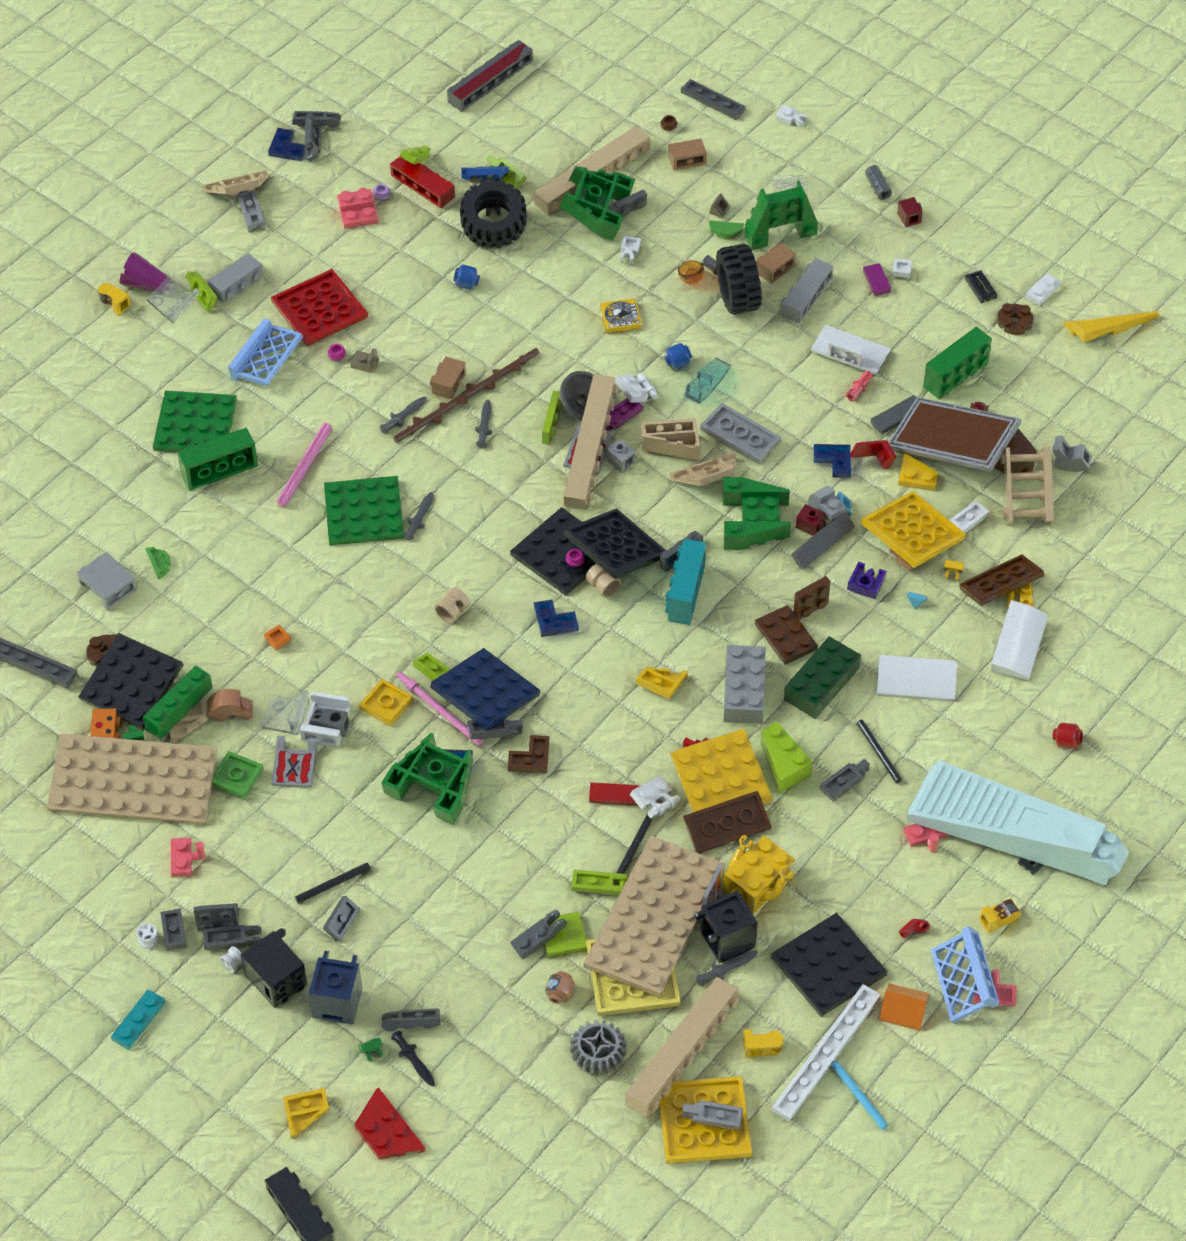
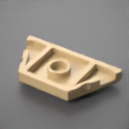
[203,170,269,196]
[670,452,736,486]
[167,681,208,743]

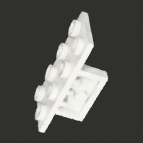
[811,325,891,375]

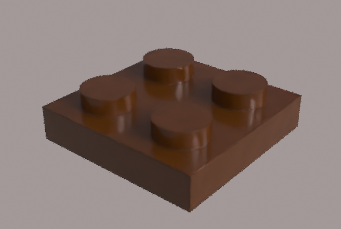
[793,576,831,620]

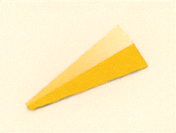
[1064,311,1159,343]

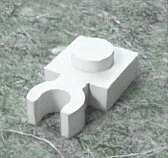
[775,105,808,128]
[620,236,641,264]

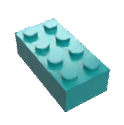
[665,539,706,625]

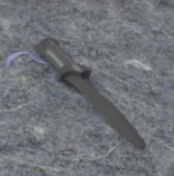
[380,397,427,434]
[475,400,493,448]
[404,492,433,540]
[696,950,758,986]

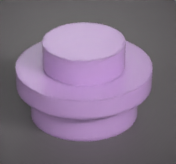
[373,184,390,200]

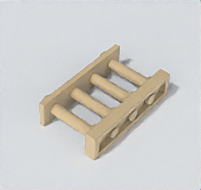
[1001,447,1054,525]

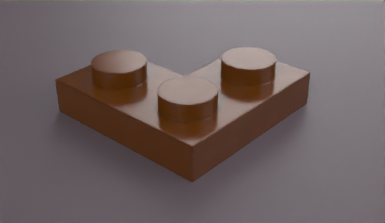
[508,735,550,773]

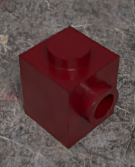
[897,197,923,227]
[796,504,826,536]

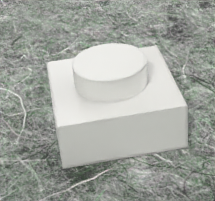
[892,259,912,278]

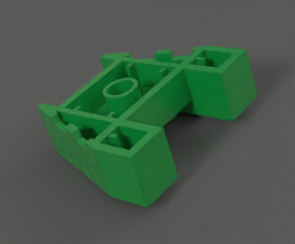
[560,166,635,241]
[744,180,818,250]
[722,477,791,550]
[381,733,473,825]

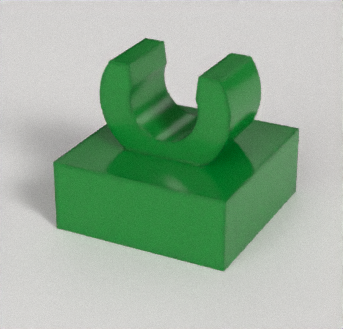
[123,725,145,741]
[358,1037,383,1062]

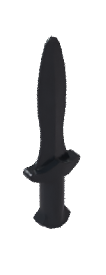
[391,1031,435,1087]

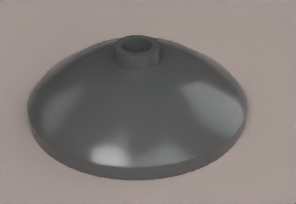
[560,371,593,421]

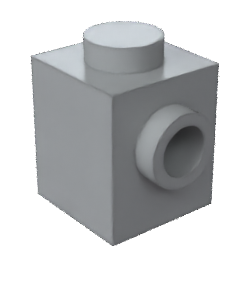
[607,439,635,473]

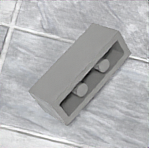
[208,253,264,303]

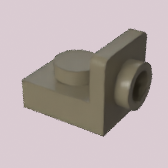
[350,348,379,373]

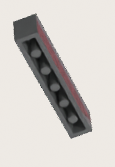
[447,39,533,112]

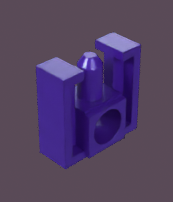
[847,561,887,600]

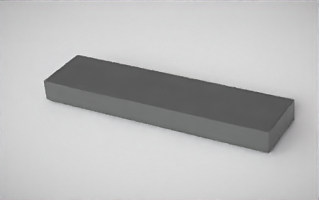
[681,79,746,120]
[791,512,855,569]

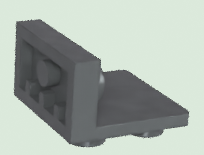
[194,903,239,931]

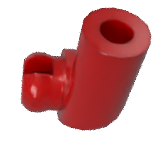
[899,919,930,939]

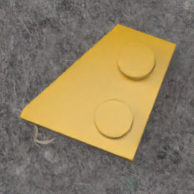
[898,453,938,491]
[636,667,688,700]
[283,1088,329,1138]

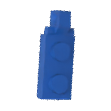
[461,166,509,179]

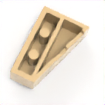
[641,418,700,461]

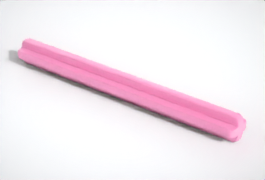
[277,422,332,507]

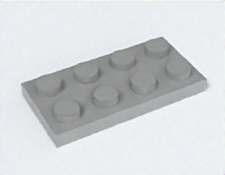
[700,403,781,464]

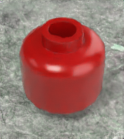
[1052,722,1083,749]

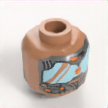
[545,971,575,1004]

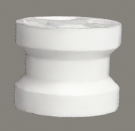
[136,923,159,949]
[219,946,242,973]

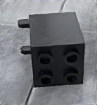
[694,890,758,964]
[240,928,307,1008]

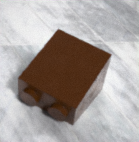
[994,428,1037,481]

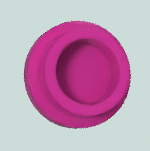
[328,344,346,361]
[566,549,585,567]

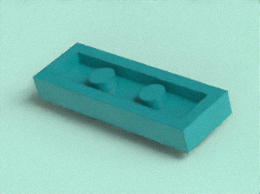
[111,989,166,1050]

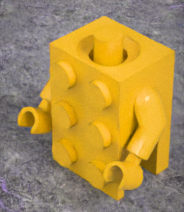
[723,835,795,914]

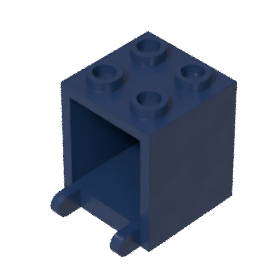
[309,950,363,1025]

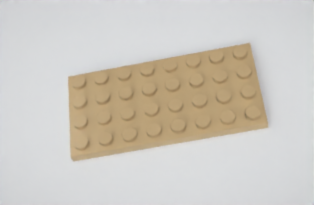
[47,734,217,825]
[584,836,725,997]

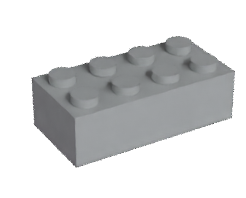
[723,645,766,724]

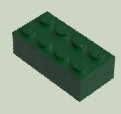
[784,636,861,719]

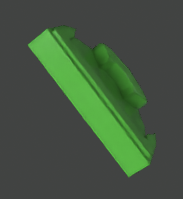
[709,220,744,239]
[145,547,171,579]

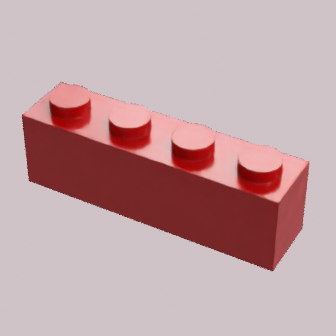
[390,156,455,208]

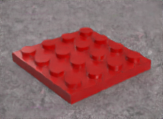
[271,268,368,347]

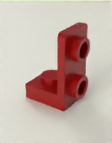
[850,440,896,469]

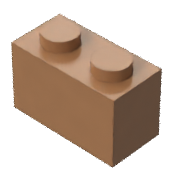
[668,138,707,171]
[756,243,796,284]
[430,356,466,399]

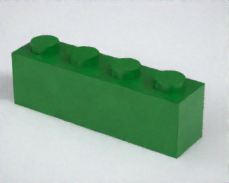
[143,665,213,740]

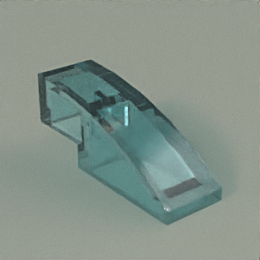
[684,358,731,404]

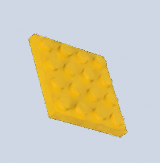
[861,491,966,568]
[670,728,773,812]
[659,1076,752,1164]

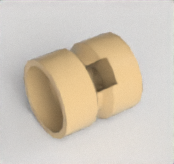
[586,564,621,598]
[434,587,470,624]

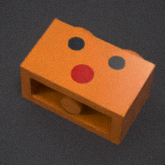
[90,708,121,739]

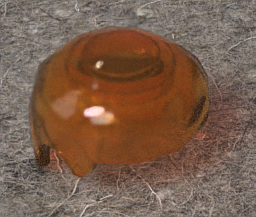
[678,260,704,284]

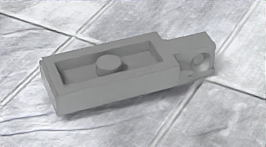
[682,1101,743,1131]

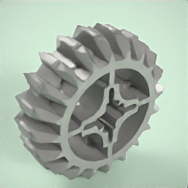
[570,1019,627,1075]

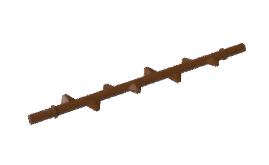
[393,348,540,443]

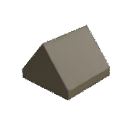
[709,194,731,218]

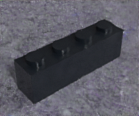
[264,1167,334,1241]

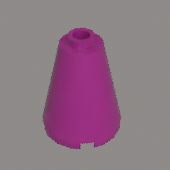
[119,252,171,293]

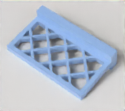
[228,318,303,386]
[931,926,999,1023]

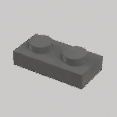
[322,896,360,941]
[160,908,187,951]

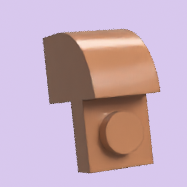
[207,689,253,721]

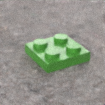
[212,751,264,799]

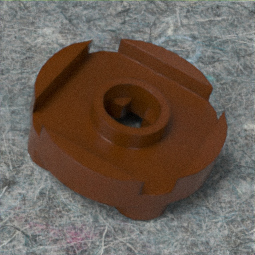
[997,303,1033,335]
[86,634,117,667]

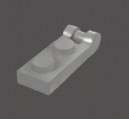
[237,190,266,232]

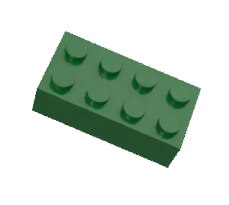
[923,327,992,399]
[177,427,258,491]

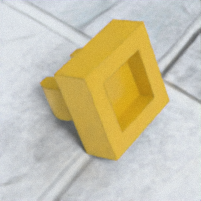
[944,560,964,580]

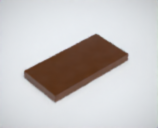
[959,554,1044,606]
[683,791,772,854]

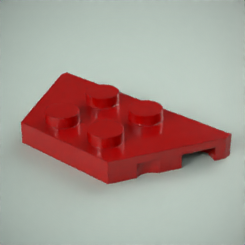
[354,1087,425,1159]

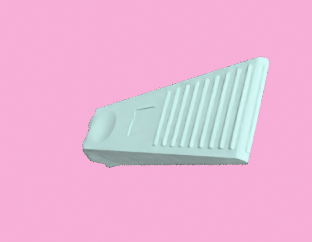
[907,761,1129,885]

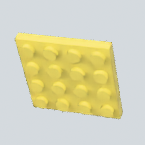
[586,939,681,1016]

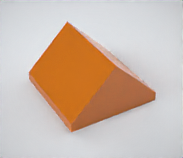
[879,983,929,1031]

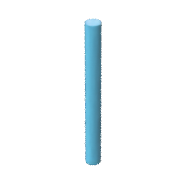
[831,1061,888,1130]

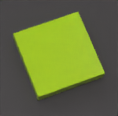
[539,912,587,958]

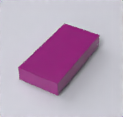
[863,263,891,296]

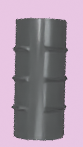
[865,165,892,200]

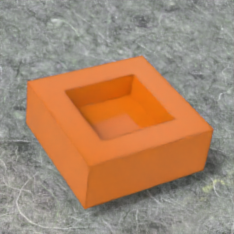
[264,625,291,651]

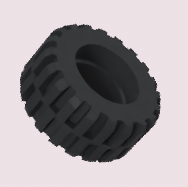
[460,180,527,248]
[716,244,762,315]

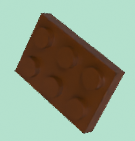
[755,605,818,665]

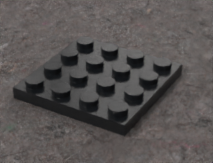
[510,507,596,596]
[563,508,666,579]
[78,633,184,730]
[771,913,887,1017]

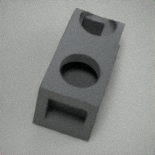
[310,708,351,737]

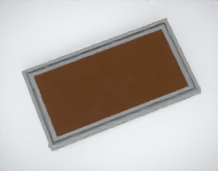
[889,397,1021,472]

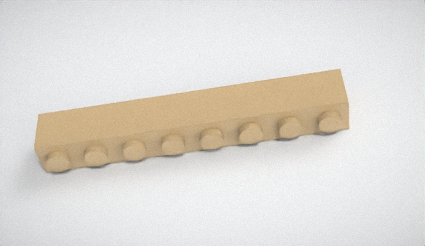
[534,126,650,215]
[563,374,618,510]
[625,977,739,1117]

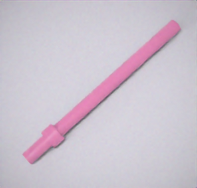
[396,671,483,746]

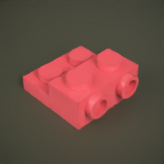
[337,188,378,229]

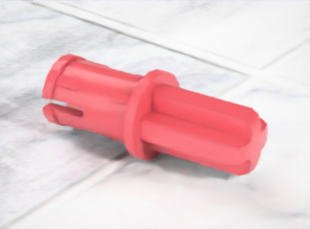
[845,371,873,402]

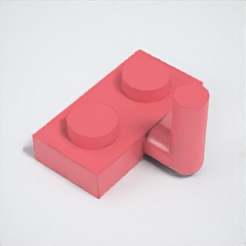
[903,824,948,852]
[171,837,206,877]
[973,969,1017,1006]

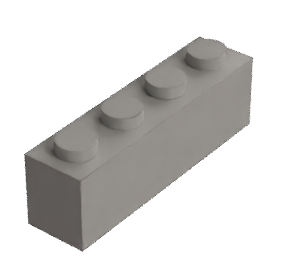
[780,258,834,323]

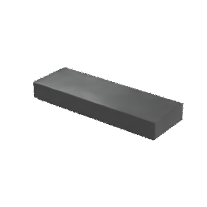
[870,395,917,434]

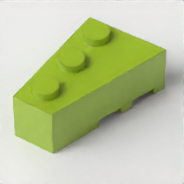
[760,722,813,794]

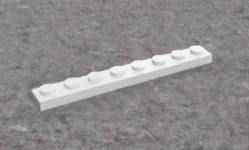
[772,984,881,1122]

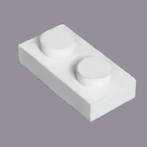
[1025,273,1061,306]
[950,501,989,533]

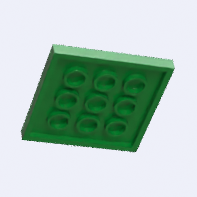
[153,390,237,452]
[324,476,404,546]

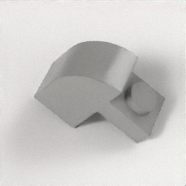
[1052,435,1092,472]
[808,486,846,520]

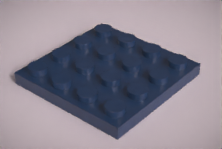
[430,648,540,731]

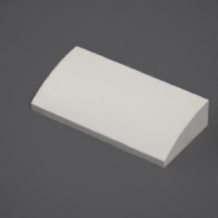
[991,600,1048,680]
[877,655,957,701]

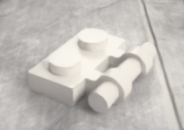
[615,373,658,403]
[630,775,681,818]

